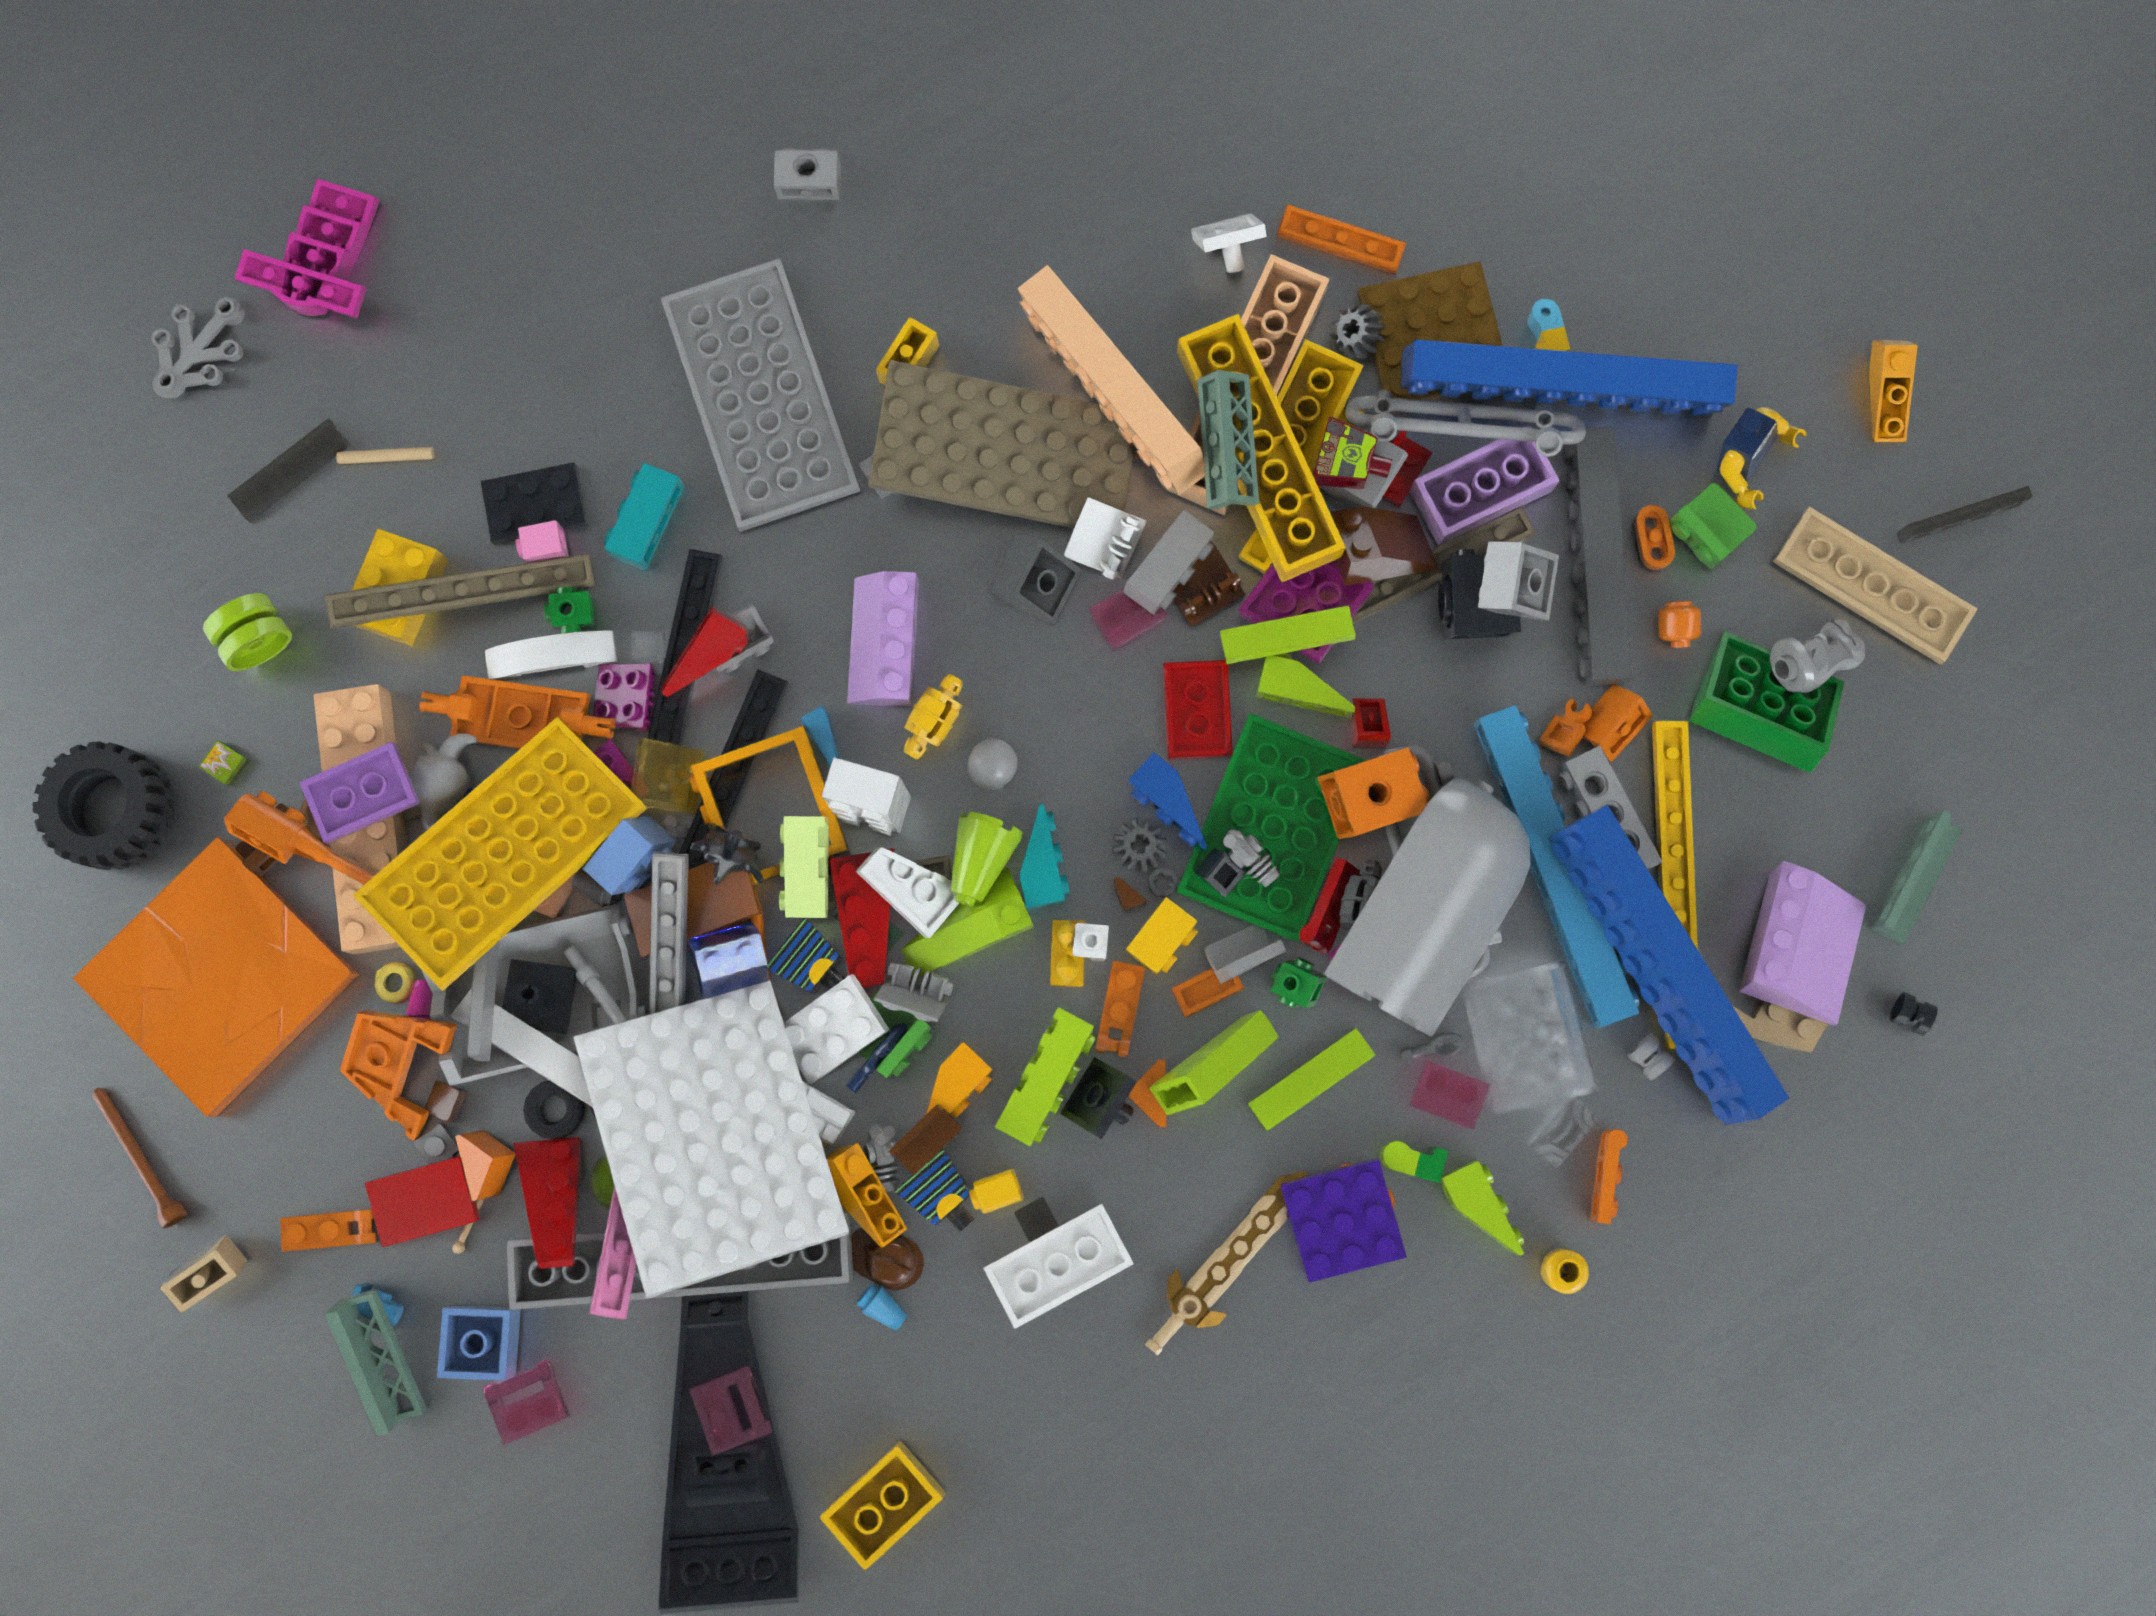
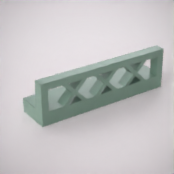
[1197,370,1259,509]
[1870,810,1963,945]
[325,1289,427,1436]

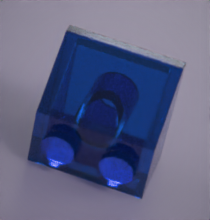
[688,922,768,1000]

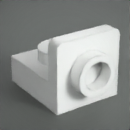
[1073,923,1109,962]

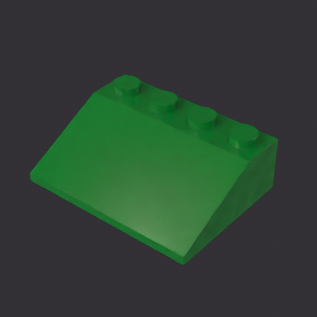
[1689,631,1844,773]

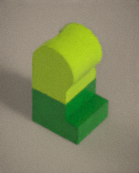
[1380,1141,1448,1183]

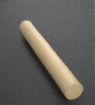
[336,447,435,464]

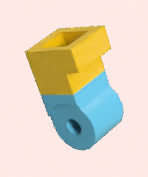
[1527,299,1570,351]

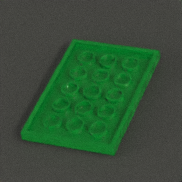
[1176,713,1368,943]

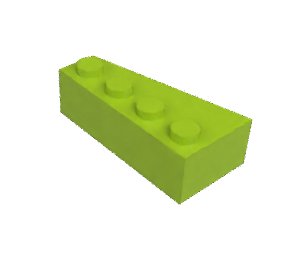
[995,1007,1097,1146]

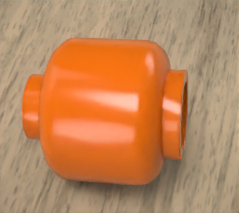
[1657,600,1702,648]

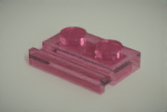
[1089,588,1168,651]
[1409,1060,1490,1130]

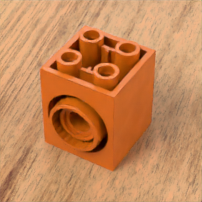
[1317,747,1430,840]

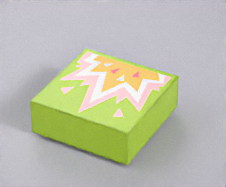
[198,740,247,786]

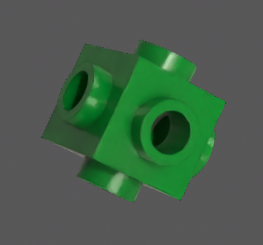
[544,587,595,634]
[1271,957,1327,1008]

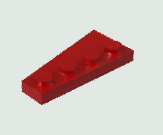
[513,1137,583,1269]

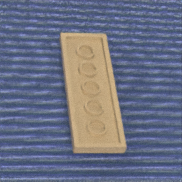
[1773,506,1977,665]

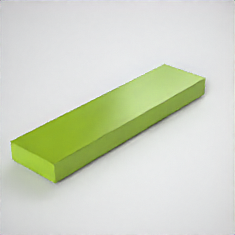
[1220,605,1356,664]
[1247,1028,1375,1131]

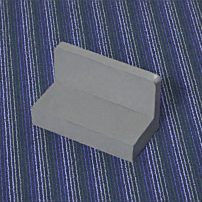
[1204,925,1286,984]

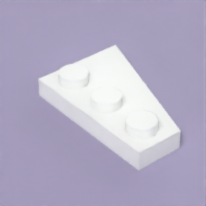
[856,847,959,938]

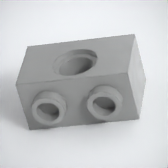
[773,147,841,200]

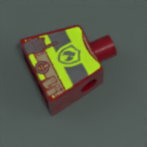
[1313,416,1392,489]

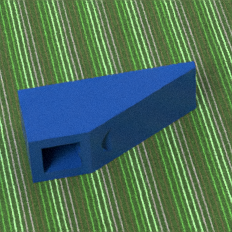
[1128,752,1207,850]

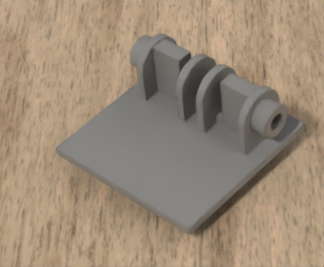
[874,961,954,1022]

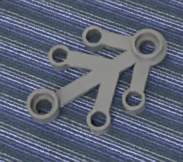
[151,297,245,399]

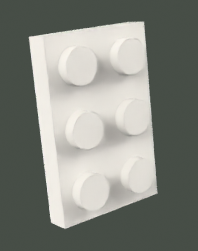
[784,974,890,1085]

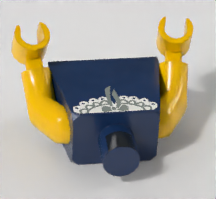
[1716,407,1806,510]

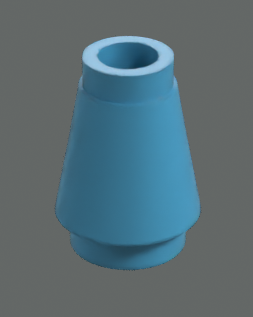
[856,1282,907,1331]

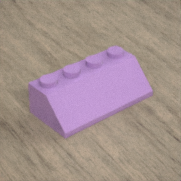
[847,571,919,707]

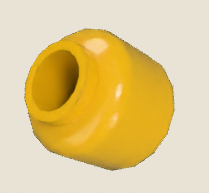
[1541,1248,1589,1294]

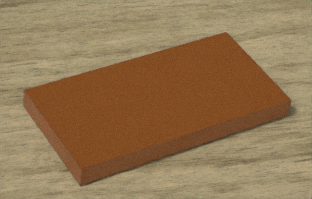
[624,862,763,958]

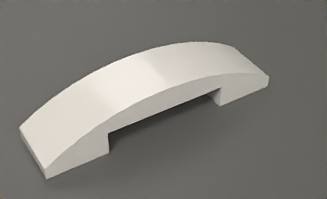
[485,631,617,681]

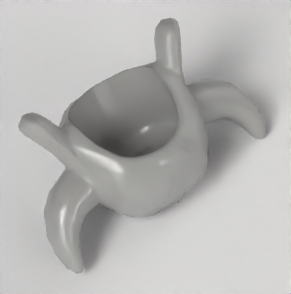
[402,733,478,831]

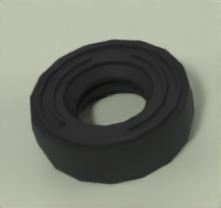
[523,1080,585,1139]

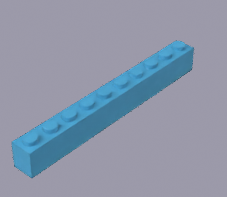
[1474,705,1640,1029]

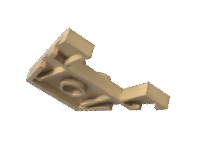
[1733,1000,1828,1053]

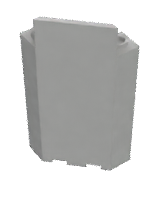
[421,903,650,1086]

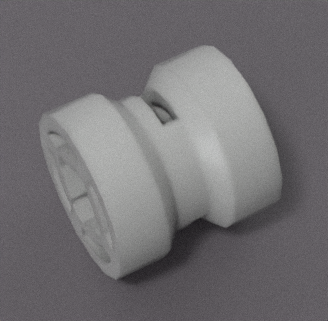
[1627,1034,1675,1081]

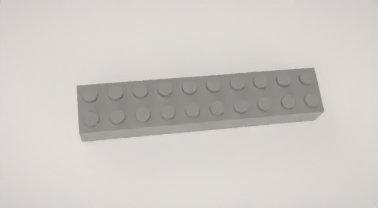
[506,1212,854,1310]

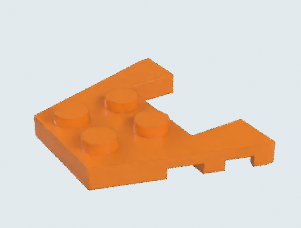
[340,1010,457,1141]

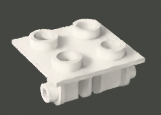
[1063,497,1147,580]

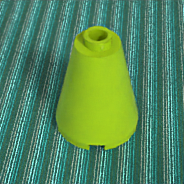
[950,811,1023,907]

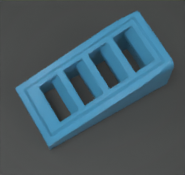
[801,706,840,768]

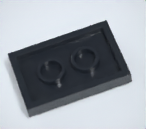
[480,462,588,545]

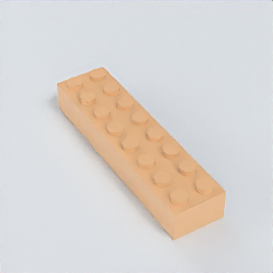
[1166,254,1329,516]
[1017,265,1205,495]
[313,684,408,954]

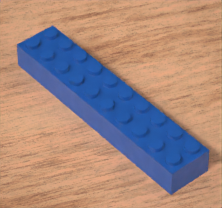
[1400,340,1738,417]
[1548,805,1789,1125]

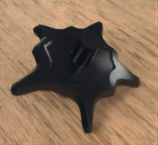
[690,823,764,885]

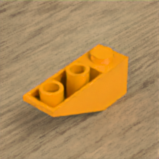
[1869,340,1918,442]
[926,1042,993,1118]
[826,1142,907,1248]

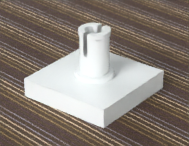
[1191,213,1267,273]

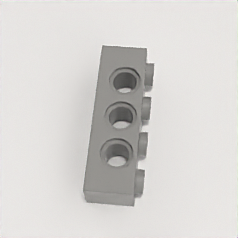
[1559,746,1662,869]

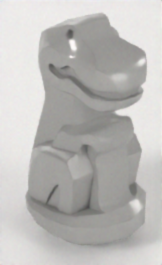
[1769,620,1865,693]

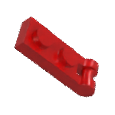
[1299,858,1361,954]

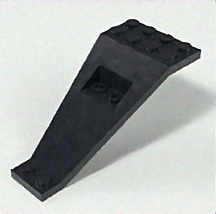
[658,1291,800,1614]

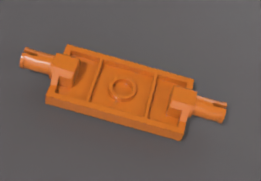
[419,675,615,750]

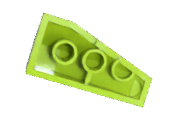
[901,868,1034,978]

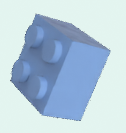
[583,815,677,895]
[437,1305,521,1381]

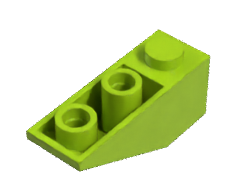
[1440,1160,1525,1256]

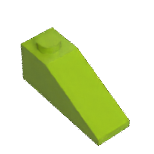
[1256,653,1355,719]

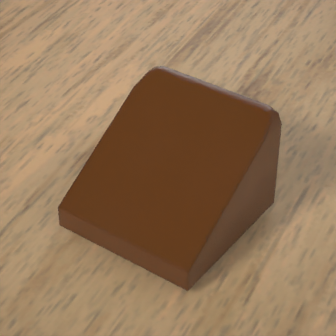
[1113,877,1148,912]
[424,1080,468,1123]

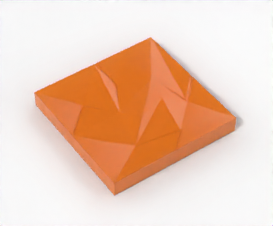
[73,837,360,1117]

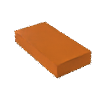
[1171,968,1245,1018]

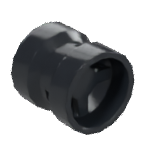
[1889,992,1938,1036]

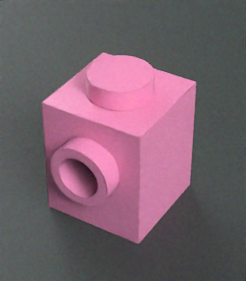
[516,520,569,563]

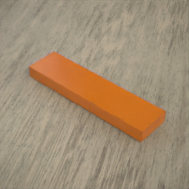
[1277,204,1407,275]

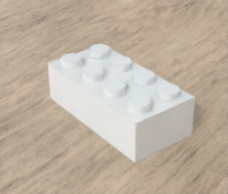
[822,758,911,836]

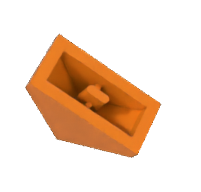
[1128,1060,1166,1127]
[455,1130,516,1201]

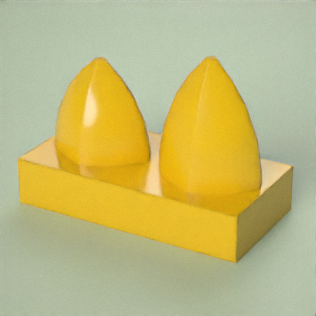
[1050,920,1085,987]

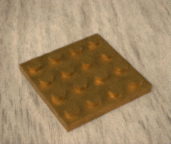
[1357,261,1503,404]

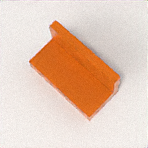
[1582,684,1653,763]

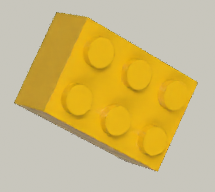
[351,528,448,647]
[819,1440,946,1570]

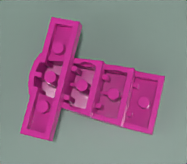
[234,179,380,319]

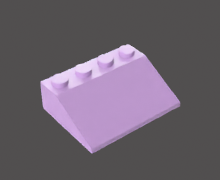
[1739,861,1866,1026]

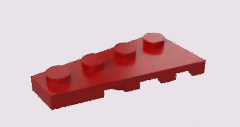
[829,848,895,988]

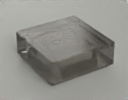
[1014,1196,1059,1242]

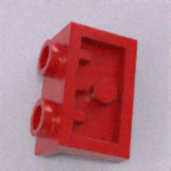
[1382,431,1433,508]

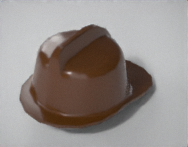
[851,1227,924,1291]

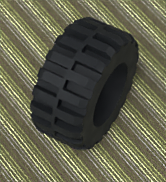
[33,741,175,870]

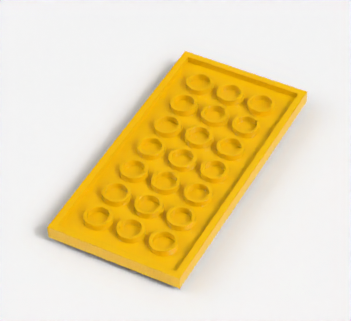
[353,717,647,991]

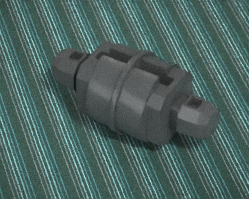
[1339,859,1382,937]

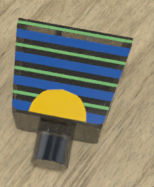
[765,918,846,995]
[894,1148,975,1232]

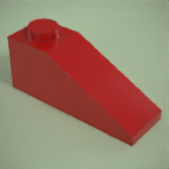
[661,606,749,697]

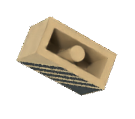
[159,1235,247,1313]

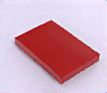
[1163,660,1233,760]
[365,1156,480,1247]

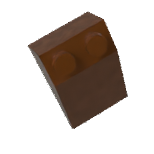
[1330,506,1438,586]

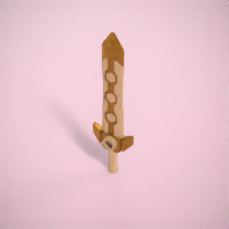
[1145,1171,1307,1356]

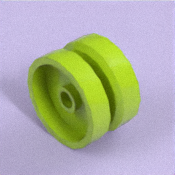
[203,593,293,671]

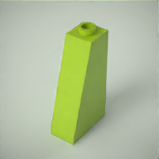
[1149,1010,1279,1115]

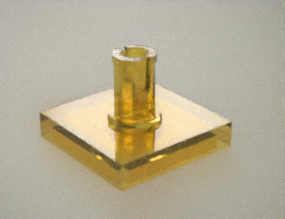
[631,738,705,815]

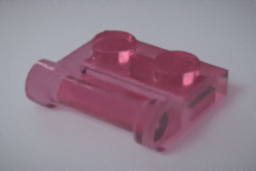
[484,1359,570,1445]
[690,1366,772,1455]

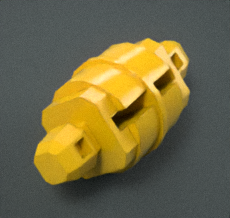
[904,674,963,760]

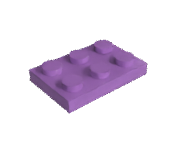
[299,742,420,844]

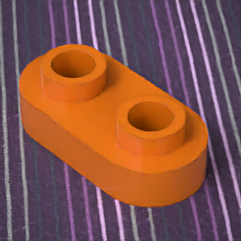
[1634,505,1675,570]

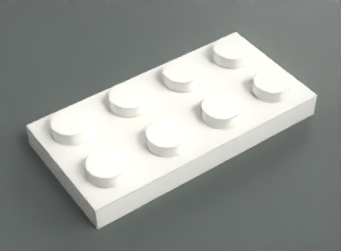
[983,1203,1134,1329]

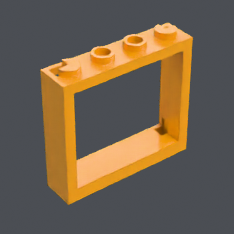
[689,726,849,884]

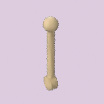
[452,1197,489,1254]

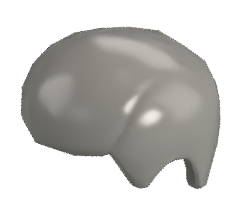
[967,738,1018,790]

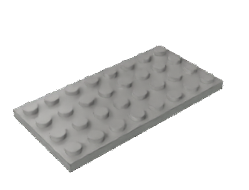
[661,258,860,532]

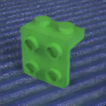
[1669,483,1756,570]
[858,989,932,1079]

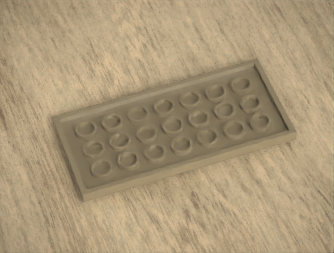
[868,360,1134,528]

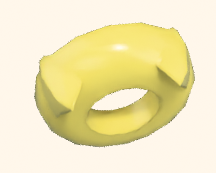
[374,962,418,1004]

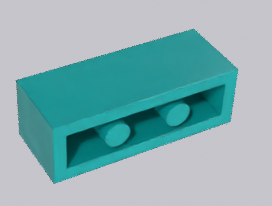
[604,463,685,571]

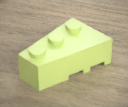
[779,816,829,918]

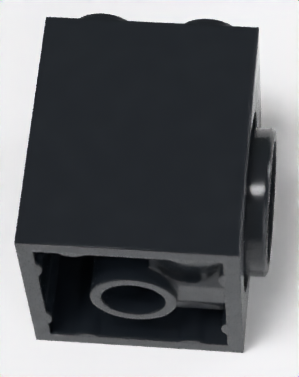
[1438,549,1521,640]

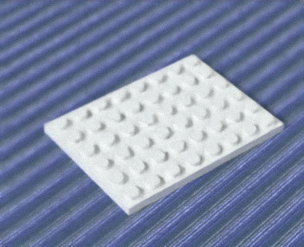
[573,980,849,1299]

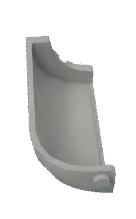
[1324,778,1531,1037]

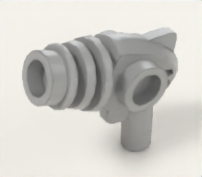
[1223,829,1280,887]
[863,1124,898,1192]

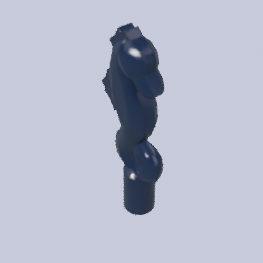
[845,1022,908,1094]

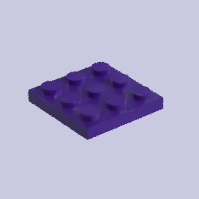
[1281,1157,1407,1283]

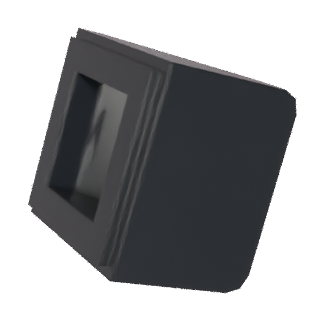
[1194,848,1246,898]

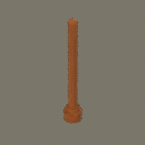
[92,1088,188,1229]

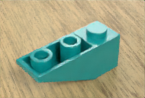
[1019,804,1070,911]

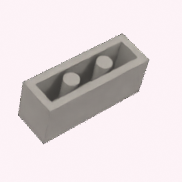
[1123,510,1215,615]

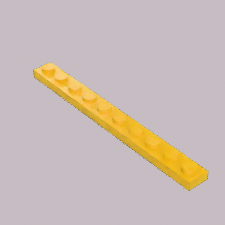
[1652,721,1698,1049]

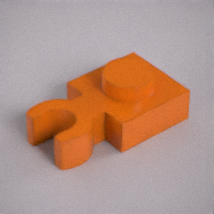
[1539,699,1593,757]

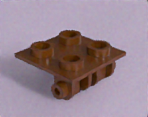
[1173,541,1246,627]

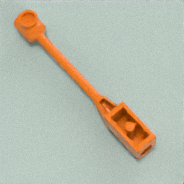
[224,791,374,885]

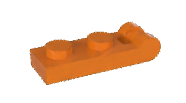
[1095,961,1145,1058]
[1590,1129,1628,1225]
[280,1209,377,1252]

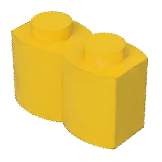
[969,1168,1024,1214]

